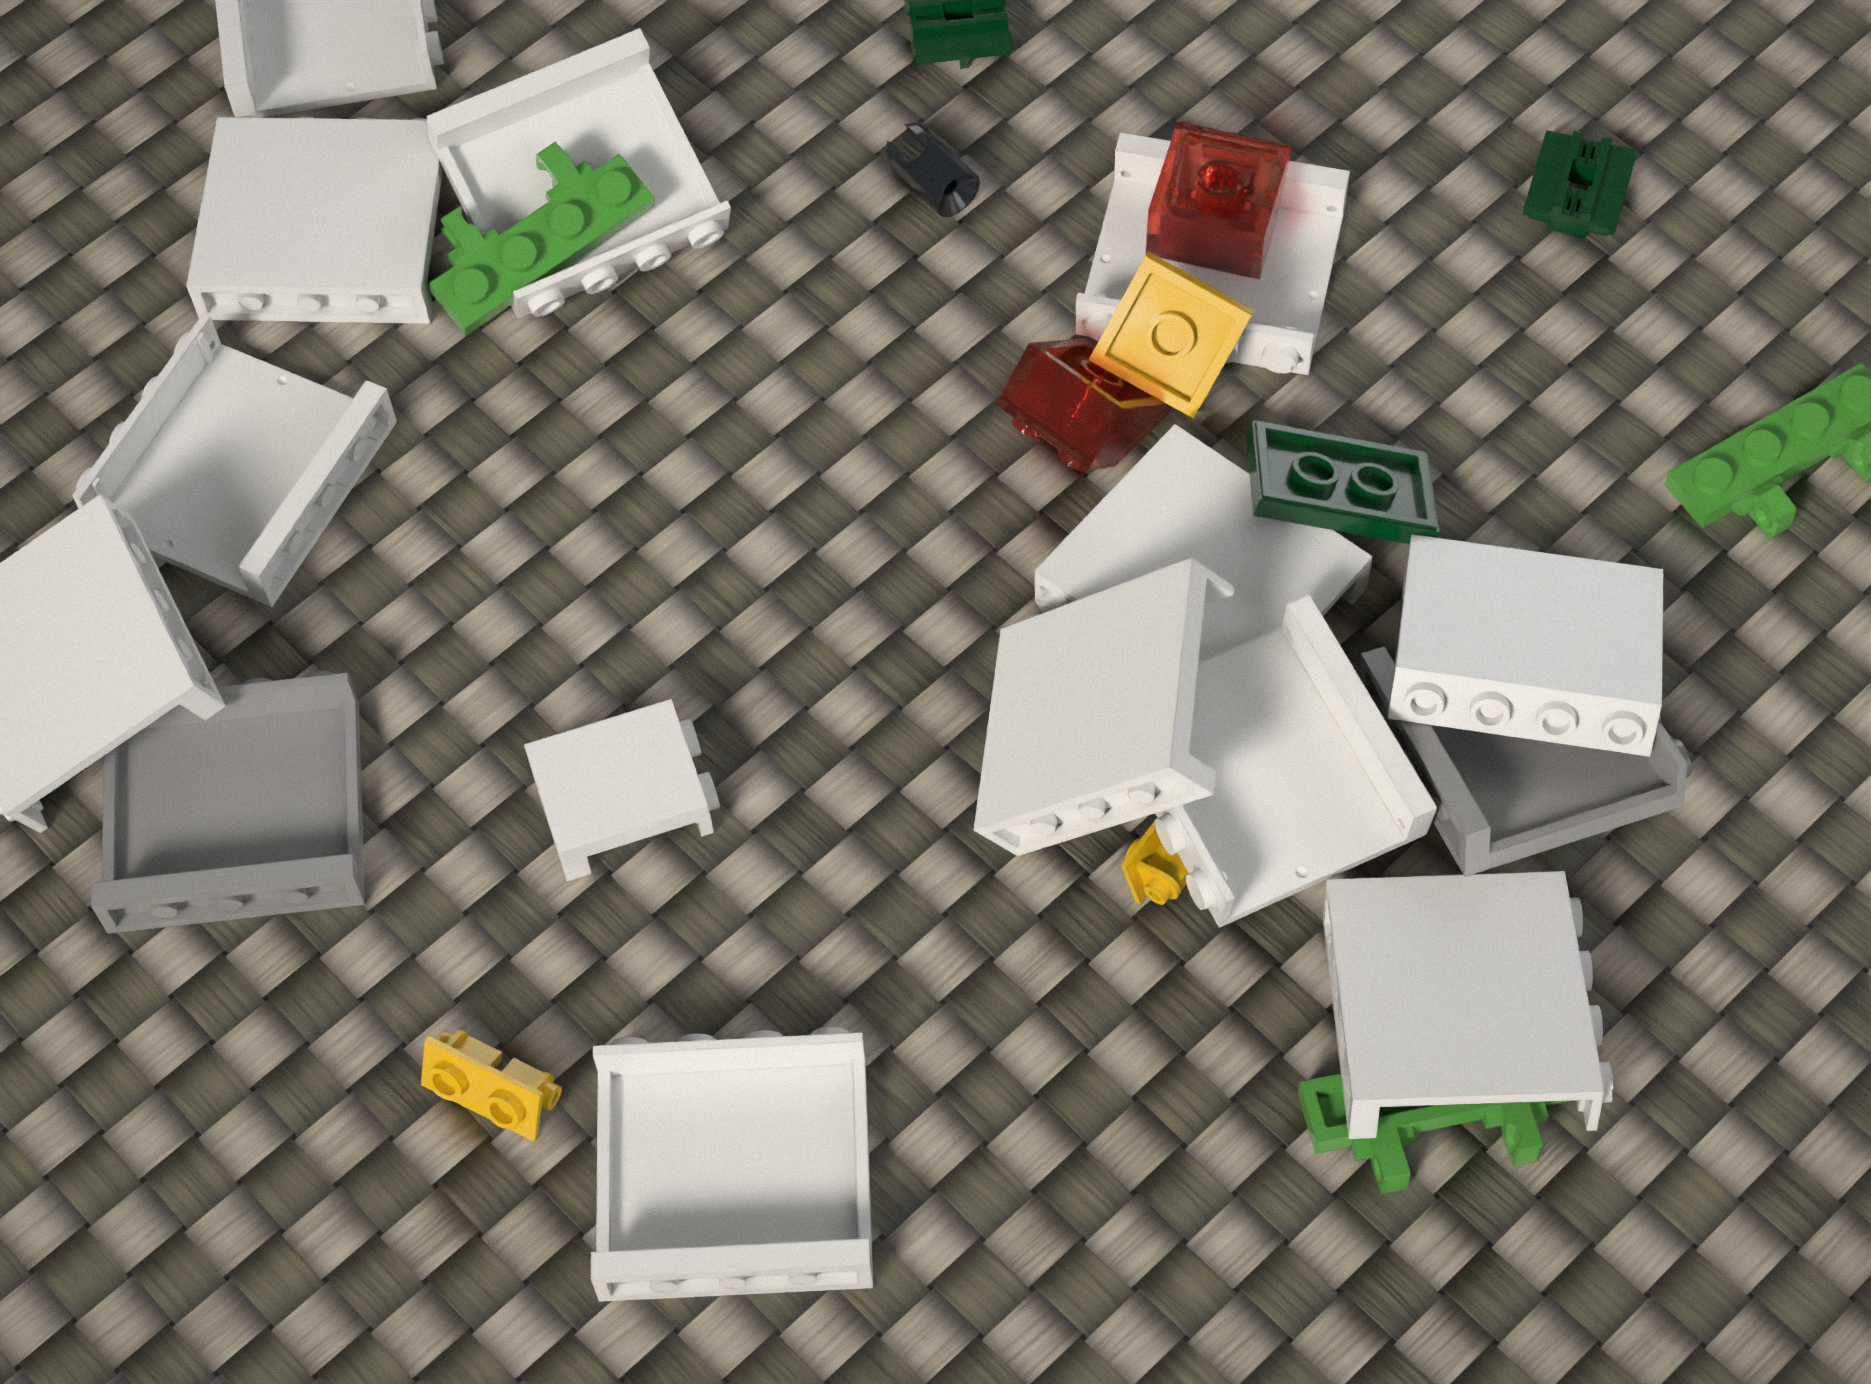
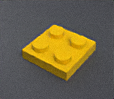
[1089,251,1254,419]

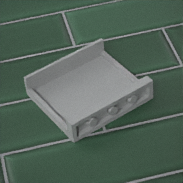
[1361,646,1692,877]
[91,671,365,934]

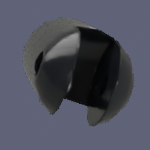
[885,123,980,217]

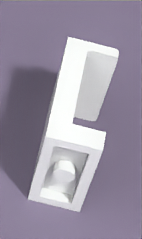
[524,699,720,881]

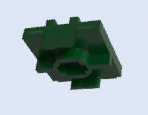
[904,0,1014,69]
[1523,130,1638,238]

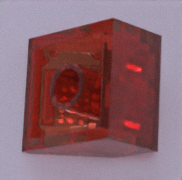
[1145,121,1292,280]
[996,338,1172,472]

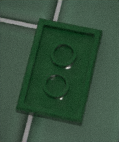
[1246,420,1440,544]

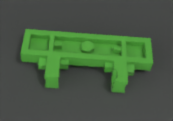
[429,141,655,336]
[1665,362,1871,539]
[1298,1074,1574,1194]

